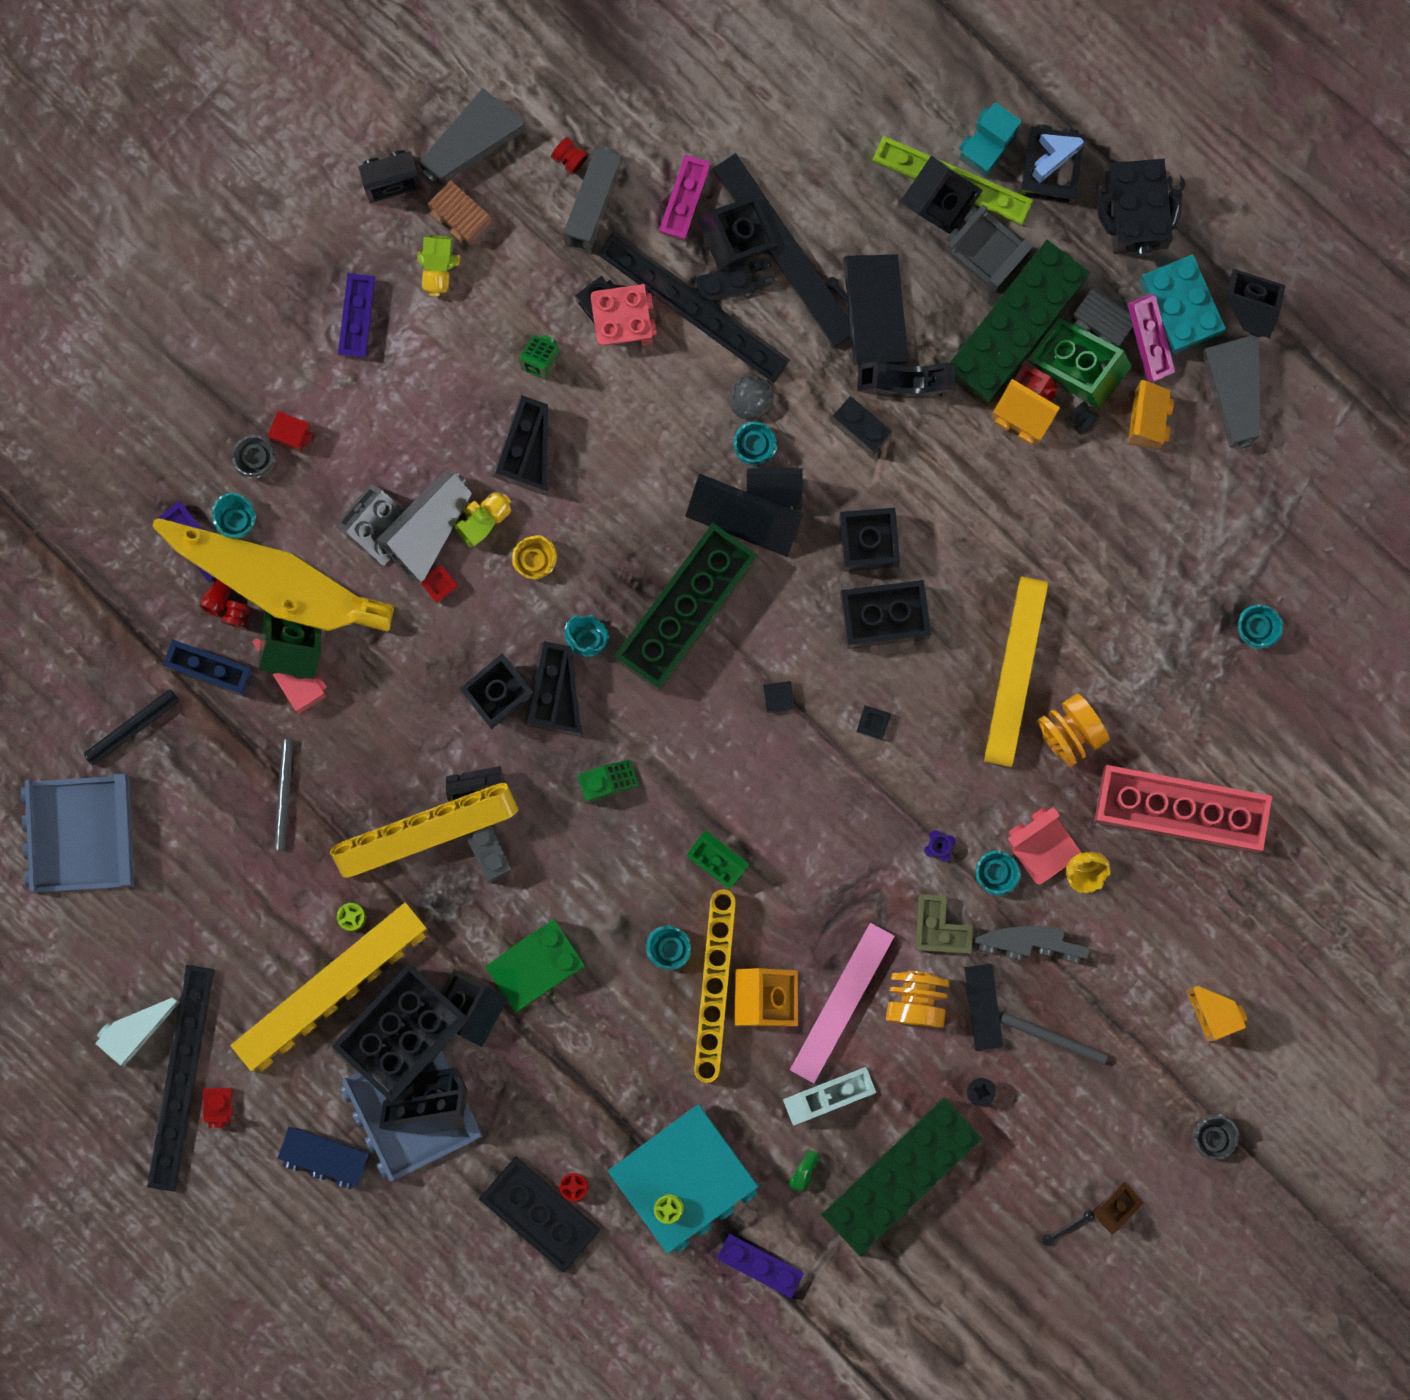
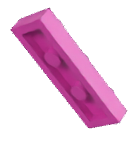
[659,154,711,241]
[1127,294,1175,382]

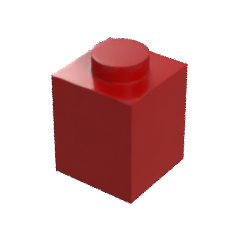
[267,411,313,453]

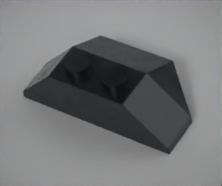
[379,1067,467,1135]

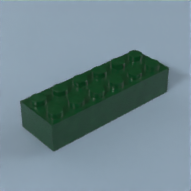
[950,240,1091,407]
[614,523,758,693]
[820,1098,983,1256]

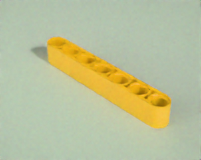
[984,576,1048,767]
[330,783,519,878]
[694,889,735,1083]

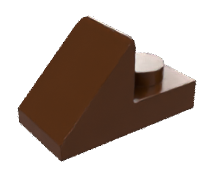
[1093,1182,1143,1235]

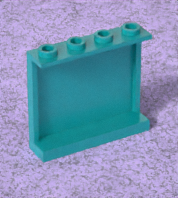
[608,1103,760,1254]

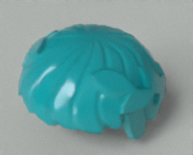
[733,421,777,466]
[212,492,256,539]
[1238,604,1283,649]
[564,615,610,657]
[975,850,1021,895]
[646,925,692,970]

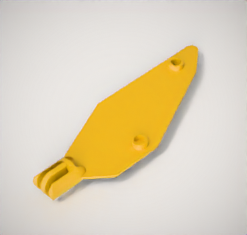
[153,519,394,632]

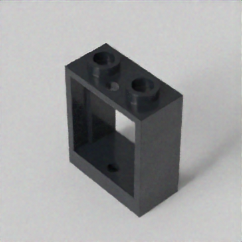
[1020,124,1085,205]

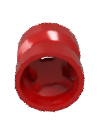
[551,137,589,175]

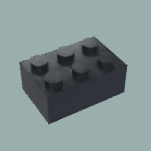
[840,580,931,649]

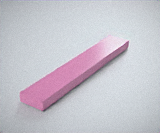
[790,923,895,1084]

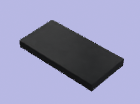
[843,254,909,365]
[685,474,803,557]
[479,1156,600,1273]

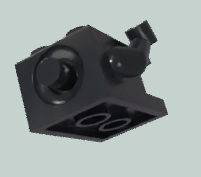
[1095,158,1186,257]

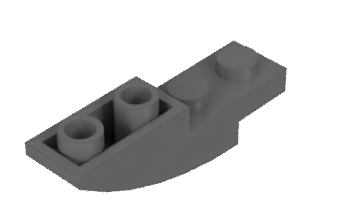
[973,926,1090,964]

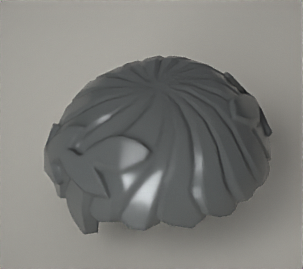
[729,375,774,420]
[232,435,275,479]
[1193,1114,1239,1160]

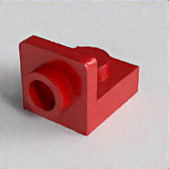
[1014,363,1058,402]
[201,1088,233,1128]

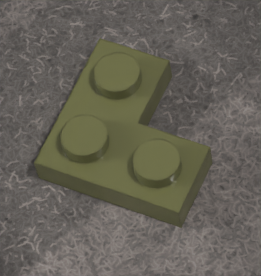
[915,894,973,954]

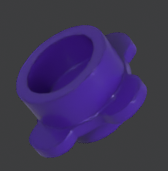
[924,830,956,862]

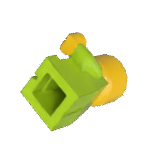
[417,234,460,296]
[453,492,511,547]

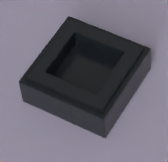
[763,681,795,713]
[856,705,891,741]

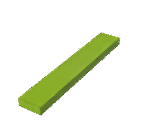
[872,136,1033,226]

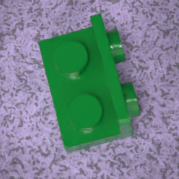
[686,830,749,890]

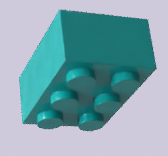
[1139,254,1226,356]

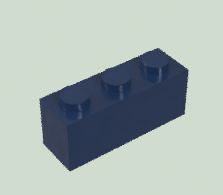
[163,639,254,698]
[277,1126,371,1189]

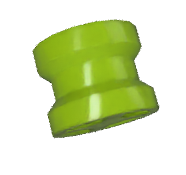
[337,903,366,932]
[654,1194,684,1224]

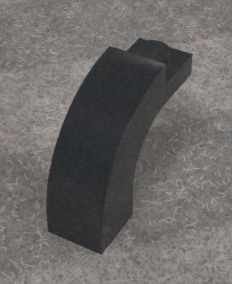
[857,361,956,398]

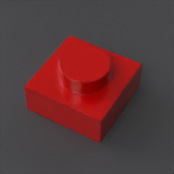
[420,564,458,604]

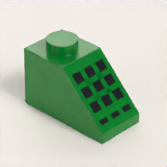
[519,334,560,381]
[577,760,639,804]

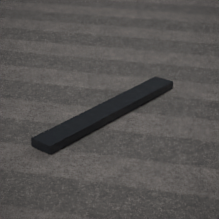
[713,153,851,348]
[598,231,790,383]
[147,965,215,1192]

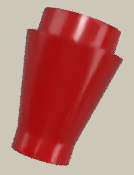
[199,579,232,617]

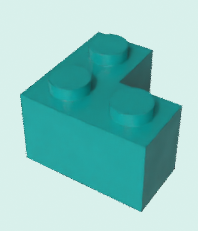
[959,102,1022,178]

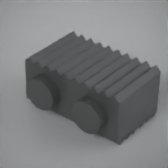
[1072,288,1133,348]
[465,825,513,883]

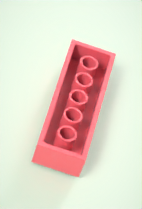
[1094,765,1272,853]

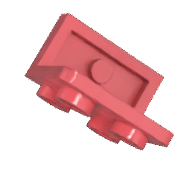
[591,284,657,346]
[1005,807,1081,885]

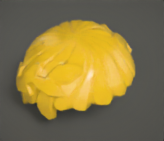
[512,535,557,579]
[1066,852,1110,894]

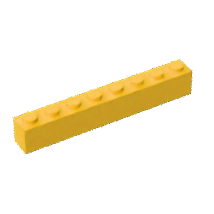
[230,902,428,1073]

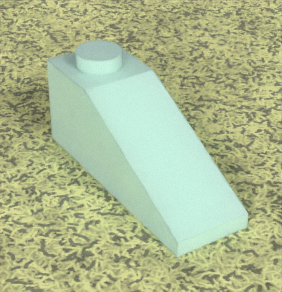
[95,998,179,1066]
[783,1067,876,1126]

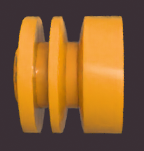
[1037,693,1110,767]
[885,971,950,1028]

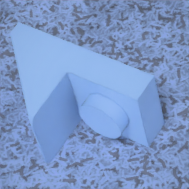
[1033,134,1084,183]

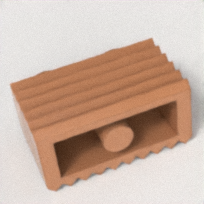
[428,180,492,245]

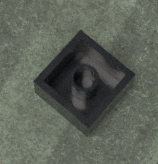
[839,507,900,572]

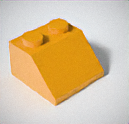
[991,379,1060,445]
[1128,380,1174,449]
[735,968,798,1026]
[1186,986,1247,1042]

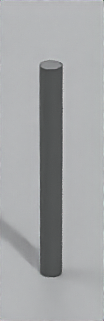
[274,739,293,851]
[1000,1012,1108,1065]

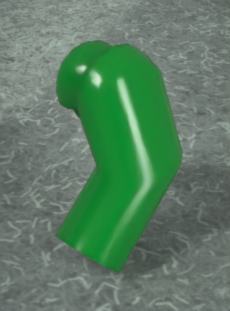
[789,1150,820,1192]

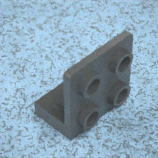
[336,484,404,565]

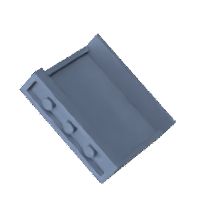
[21,774,135,893]
[340,1051,483,1182]

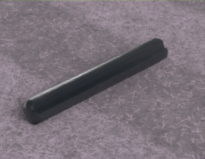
[84,689,179,766]

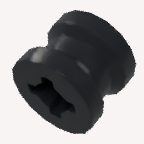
[1065,401,1100,436]
[966,1078,996,1106]

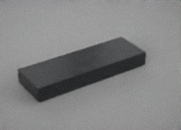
[964,964,1003,1051]

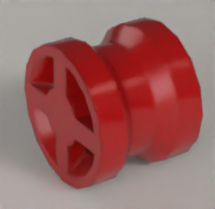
[221,600,254,630]
[559,1173,588,1201]

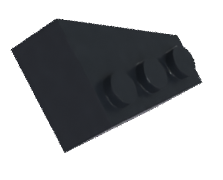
[492,395,548,495]
[524,641,582,736]

